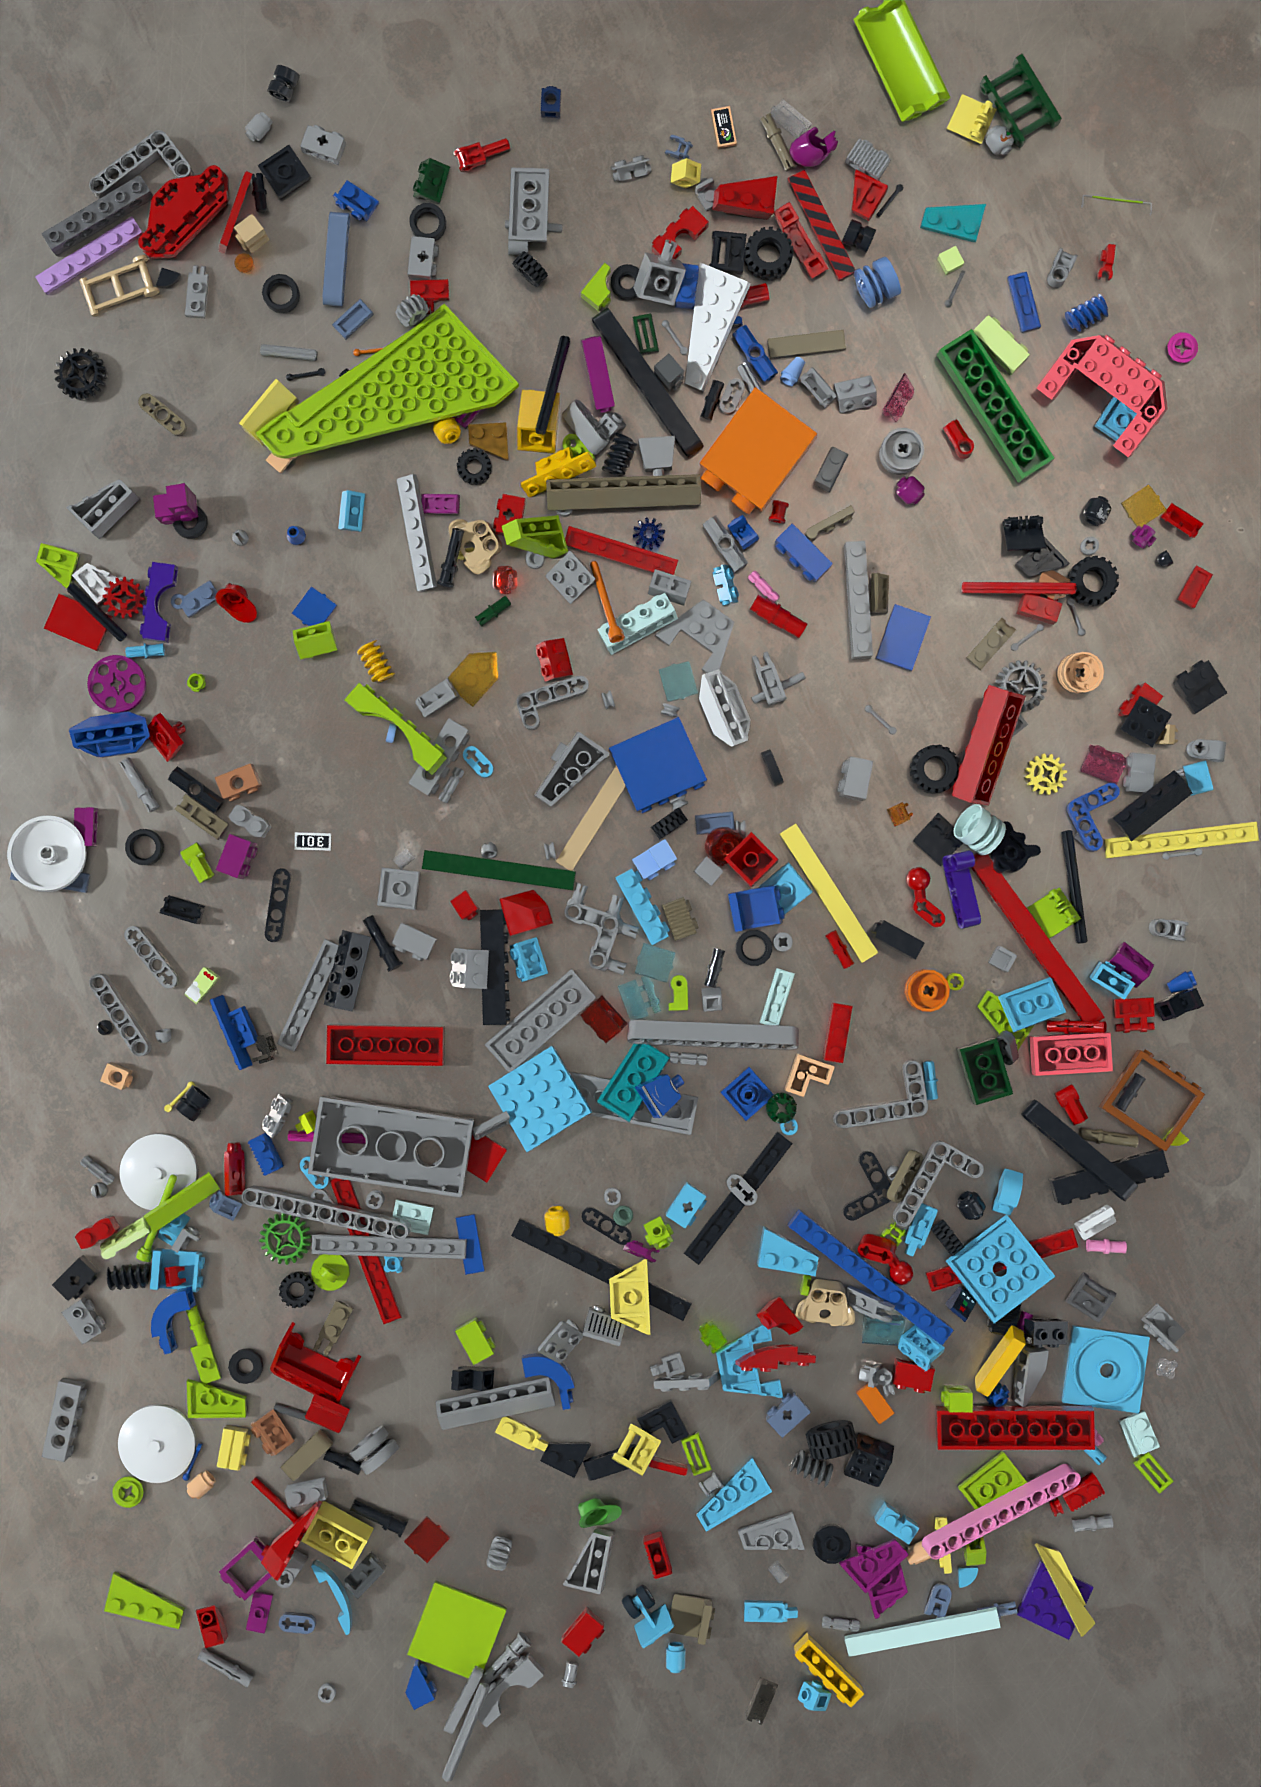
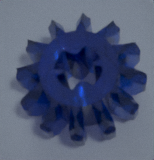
[633,517,665,551]

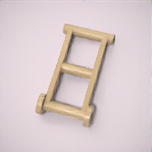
[80,255,160,316]

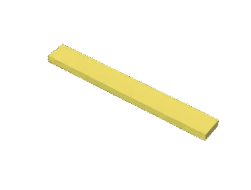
[1103,822,1259,858]
[780,824,878,963]

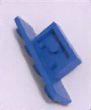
[210,995,260,1070]

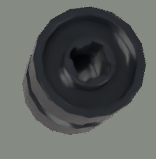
[267,65,300,102]
[842,219,876,253]
[175,1085,212,1122]

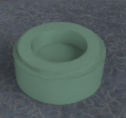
[613,1206,633,1226]

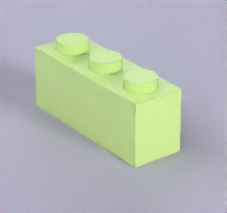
[973,315,1030,375]

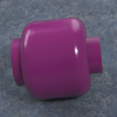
[896,476,925,505]

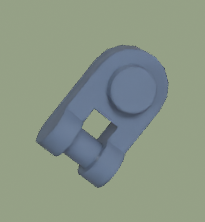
[924,1583,952,1618]

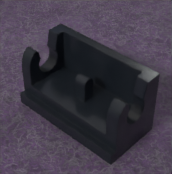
[159,895,205,924]

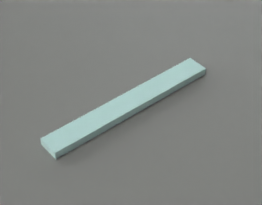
[844,1607,1001,1657]

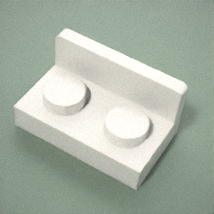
[1074,1204,1116,1240]

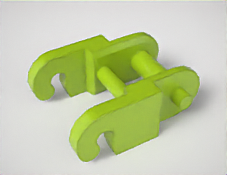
[880,1222,906,1247]

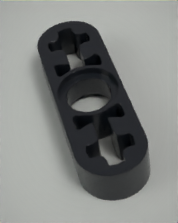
[582,1207,632,1245]

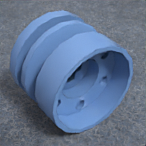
[854,257,901,308]

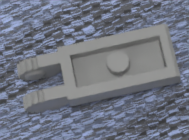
[752,651,787,706]
[846,1286,895,1322]

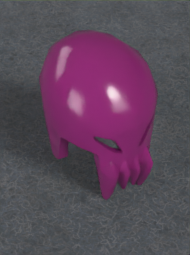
[790,127,838,167]

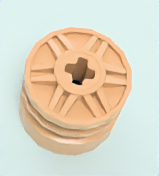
[1057,652,1104,693]

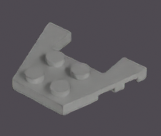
[655,599,734,673]

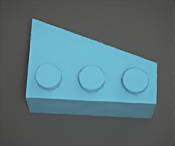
[757,1226,819,1276]

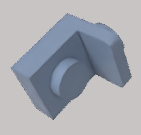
[209,1190,242,1221]

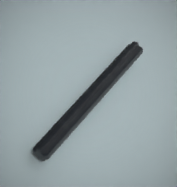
[535,335,570,435]
[1062,830,1088,944]

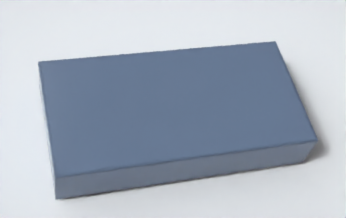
[332,299,374,340]
[695,811,735,835]

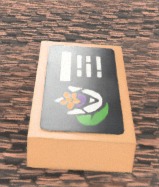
[711,106,737,149]

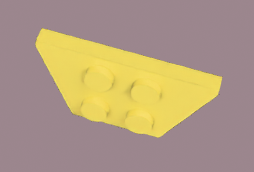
[609,1259,651,1335]

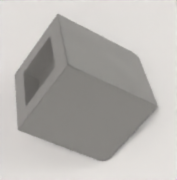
[694,856,723,886]
[988,946,1017,972]

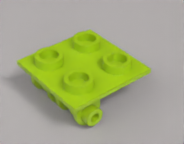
[1027,887,1081,939]

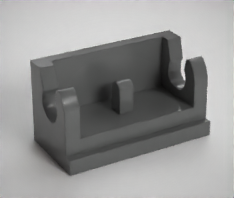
[344,1551,386,1599]

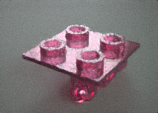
[883,373,915,422]

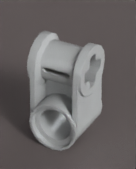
[1047,248,1078,288]
[1186,739,1226,762]
[1149,919,1189,941]
[276,1550,308,1588]

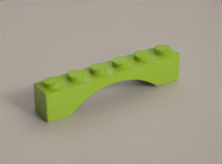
[344,683,447,775]

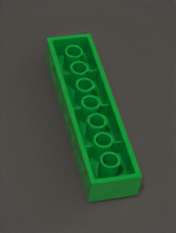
[937,329,1055,483]

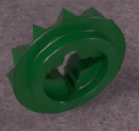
[766,1093,797,1123]

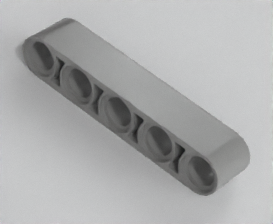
[89,974,152,1056]

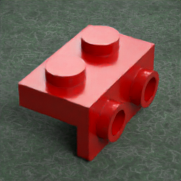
[536,638,573,682]

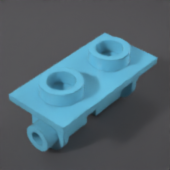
[713,565,739,606]

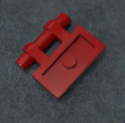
[1114,997,1155,1033]

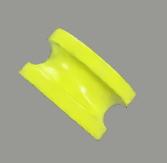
[946,973,964,990]

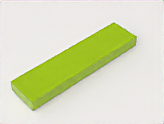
[143,1172,220,1233]

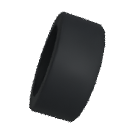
[409,203,446,241]
[262,274,300,313]
[125,829,164,865]
[736,930,772,966]

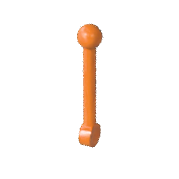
[353,348,383,356]

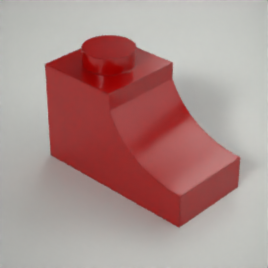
[756,1296,804,1335]

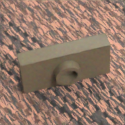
[870,573,889,614]

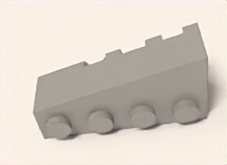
[534,732,610,806]

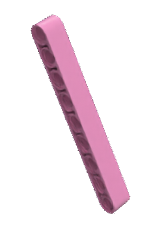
[922,1464,1081,1560]

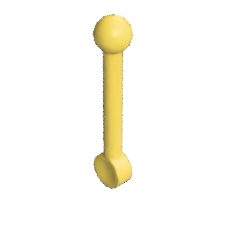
[164,1081,195,1112]

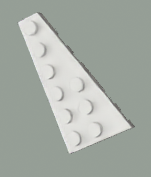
[685,263,751,392]

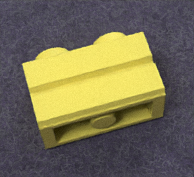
[217,1425,251,1471]

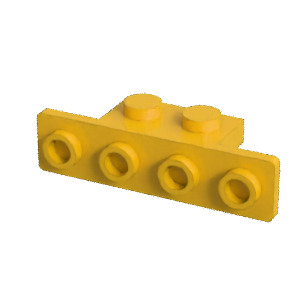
[521,447,596,497]

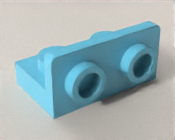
[510,937,548,982]
[898,1325,945,1371]

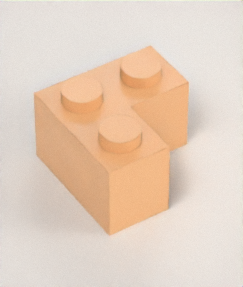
[784,1053,835,1097]

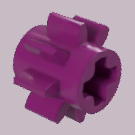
[1131,524,1157,549]

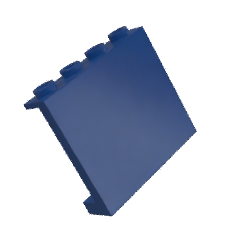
[609,717,707,813]

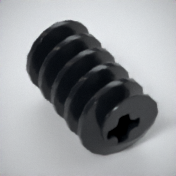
[601,433,637,476]
[107,1263,149,1290]

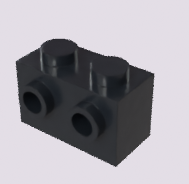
[1024,1318,1068,1348]

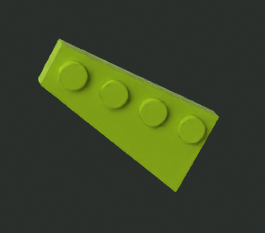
[104,1572,185,1629]

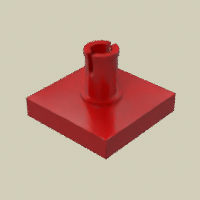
[148,712,186,762]

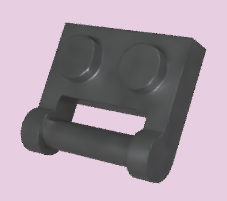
[1065,1272,1117,1323]

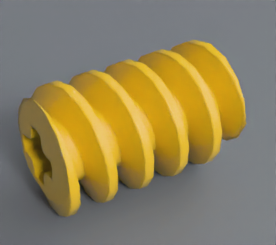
[357,640,395,683]

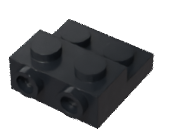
[1173,660,1227,714]

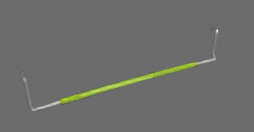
[1081,195,1152,216]

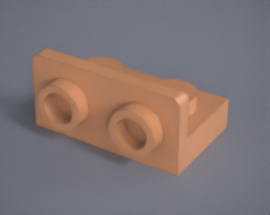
[251,1409,294,1456]

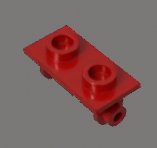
[1161,503,1204,538]

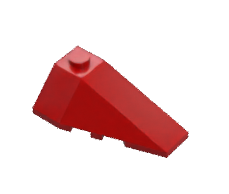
[261,1500,322,1581]

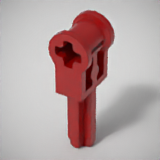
[454,138,510,172]

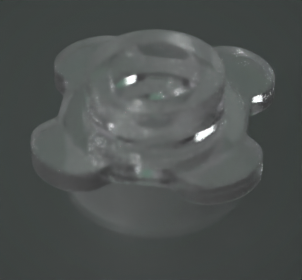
[1156,1357,1178,1379]

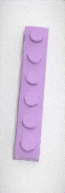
[35,216,143,294]

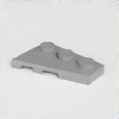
[738,1512,805,1550]

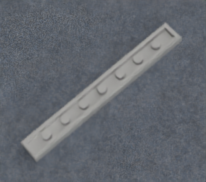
[312,1234,467,1259]

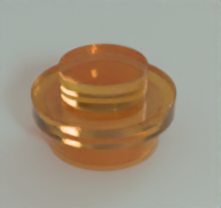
[234,253,254,273]

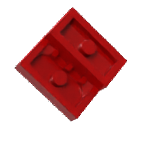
[467,1134,507,1183]

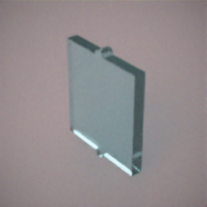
[659,661,698,702]
[635,943,675,983]

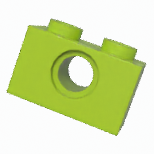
[941,1385,973,1412]

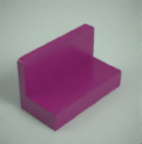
[74,807,98,847]
[1108,942,1154,988]

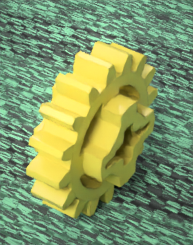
[1024,753,1067,795]

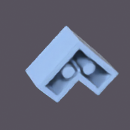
[632,839,677,881]

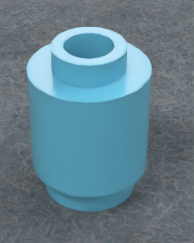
[666,1642,686,1673]

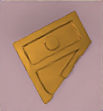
[468,422,509,461]

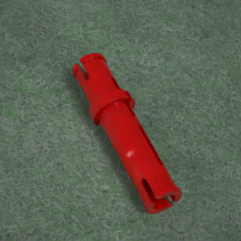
[1047,1019,1107,1034]

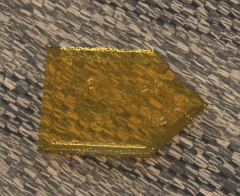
[448,652,498,707]

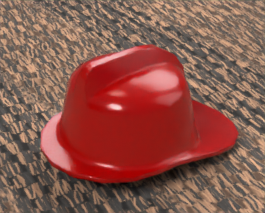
[215,583,257,623]

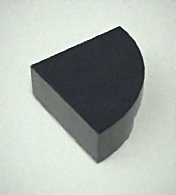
[156,268,181,288]

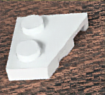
[72,563,123,606]

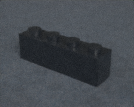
[1113,770,1193,842]

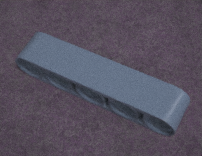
[323,212,350,306]

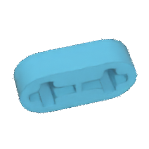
[463,746,494,778]
[300,1156,330,1189]

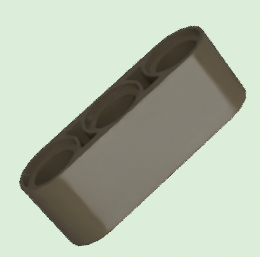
[280,1429,334,1482]

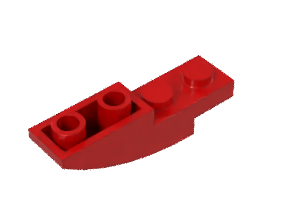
[735,1344,816,1372]

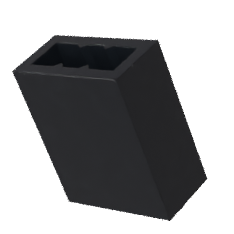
[870,920,925,960]

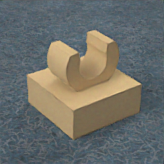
[1155,724,1178,745]

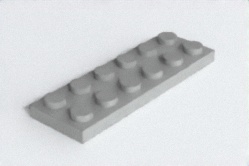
[484,969,597,1073]

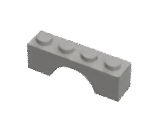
[472,1653,544,1728]

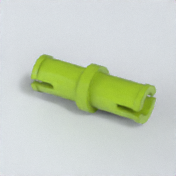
[185,1305,209,1346]

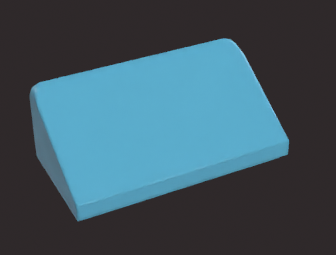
[338,490,365,532]

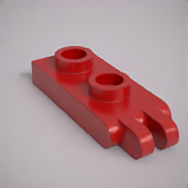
[224,1142,245,1196]

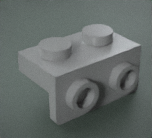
[834,375,877,413]

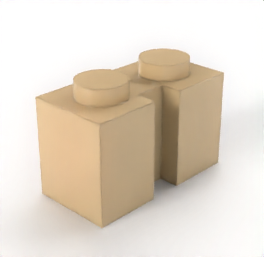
[234,214,269,254]

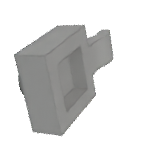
[650,1352,686,1377]

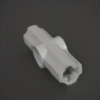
[703,515,748,573]

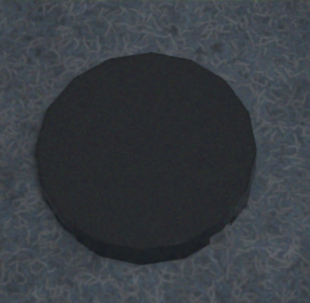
[813,1524,851,1564]

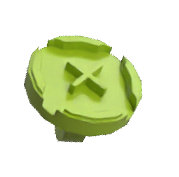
[311,1254,350,1291]

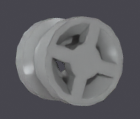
[773,932,793,952]

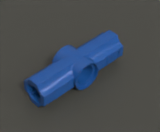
[732,325,778,382]

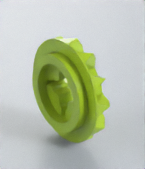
[112,1476,144,1508]

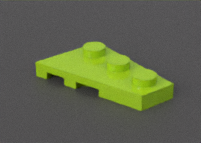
[977,990,1034,1050]
[187,1379,247,1418]

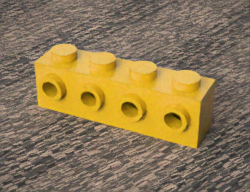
[794,1633,864,1707]

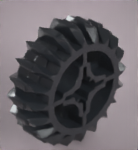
[54,348,107,400]

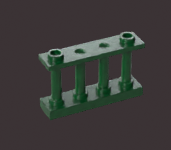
[980,54,1062,148]

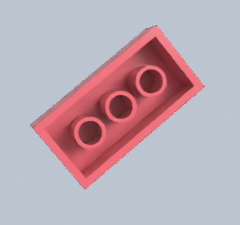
[1029,1032,1113,1076]

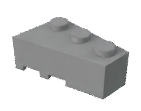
[66,479,140,539]
[563,1528,615,1594]

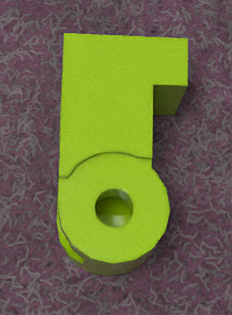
[668,975,688,1011]

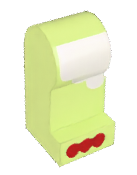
[184,967,221,1005]

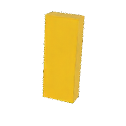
[975,1325,1026,1397]

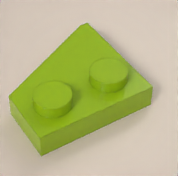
[36,543,79,589]

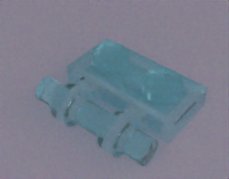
[618,975,661,1021]

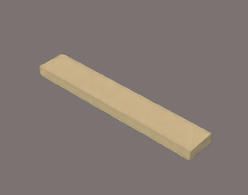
[556,766,626,871]

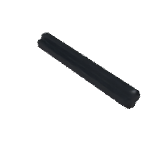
[66,583,127,642]

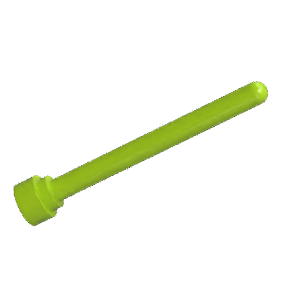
[136,1174,177,1262]

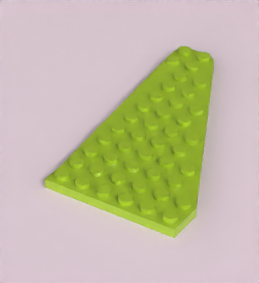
[256,303,519,459]

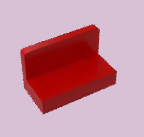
[305,1394,350,1433]

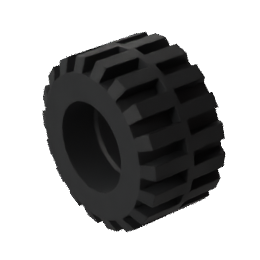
[745,226,793,281]
[1068,556,1119,607]
[910,744,960,794]
[805,1420,858,1460]

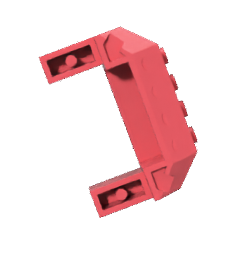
[1037,334,1168,457]

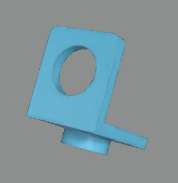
[157,1213,190,1246]

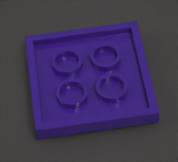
[1017,1561,1094,1640]

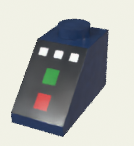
[945,1286,976,1322]

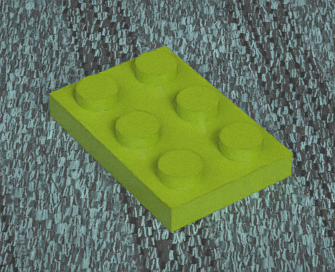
[957,1451,1028,1510]

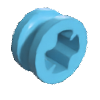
[780,1119,798,1135]

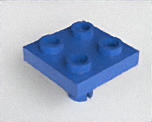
[721,1067,774,1121]

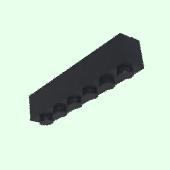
[480,909,510,1025]
[1049,1148,1169,1205]

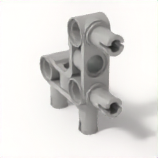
[565,883,639,975]

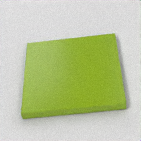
[407,1581,507,1678]

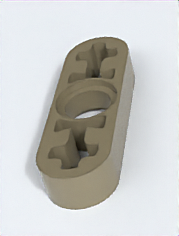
[138,393,187,436]
[887,1150,923,1203]

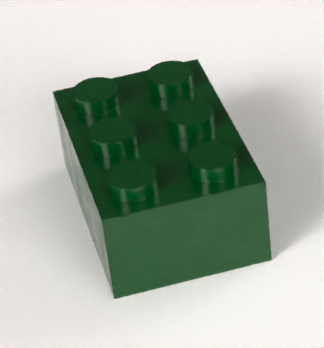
[956,1038,1013,1105]

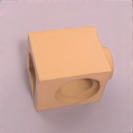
[100,1062,133,1090]

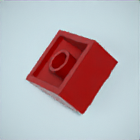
[724,832,779,888]

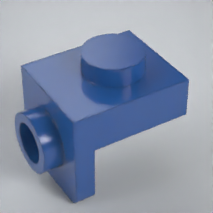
[728,515,759,550]

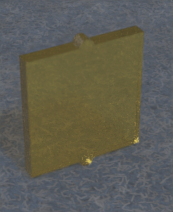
[1121,484,1166,527]

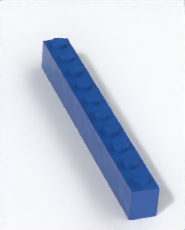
[787,1209,954,1345]

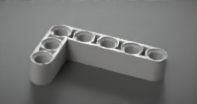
[89,130,194,199]
[833,1060,928,1128]
[893,1140,984,1227]

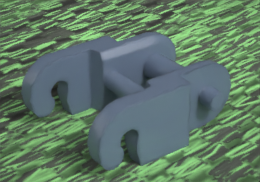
[665,135,693,159]

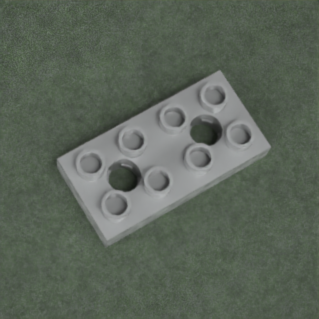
[308,1095,475,1198]

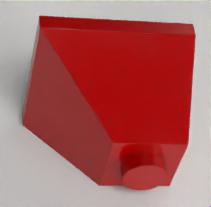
[499,890,553,936]

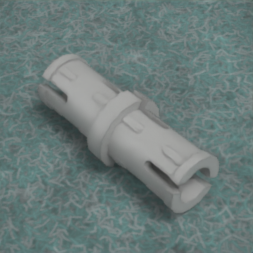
[1072,1515,1113,1532]

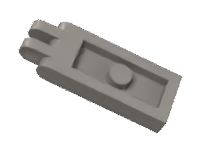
[185,265,209,319]

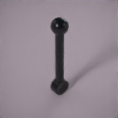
[876,184,904,217]
[286,368,326,381]

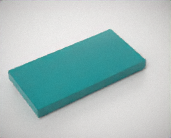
[597,1044,670,1122]

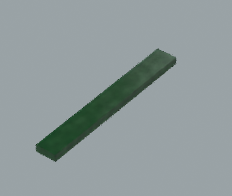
[422,850,576,890]

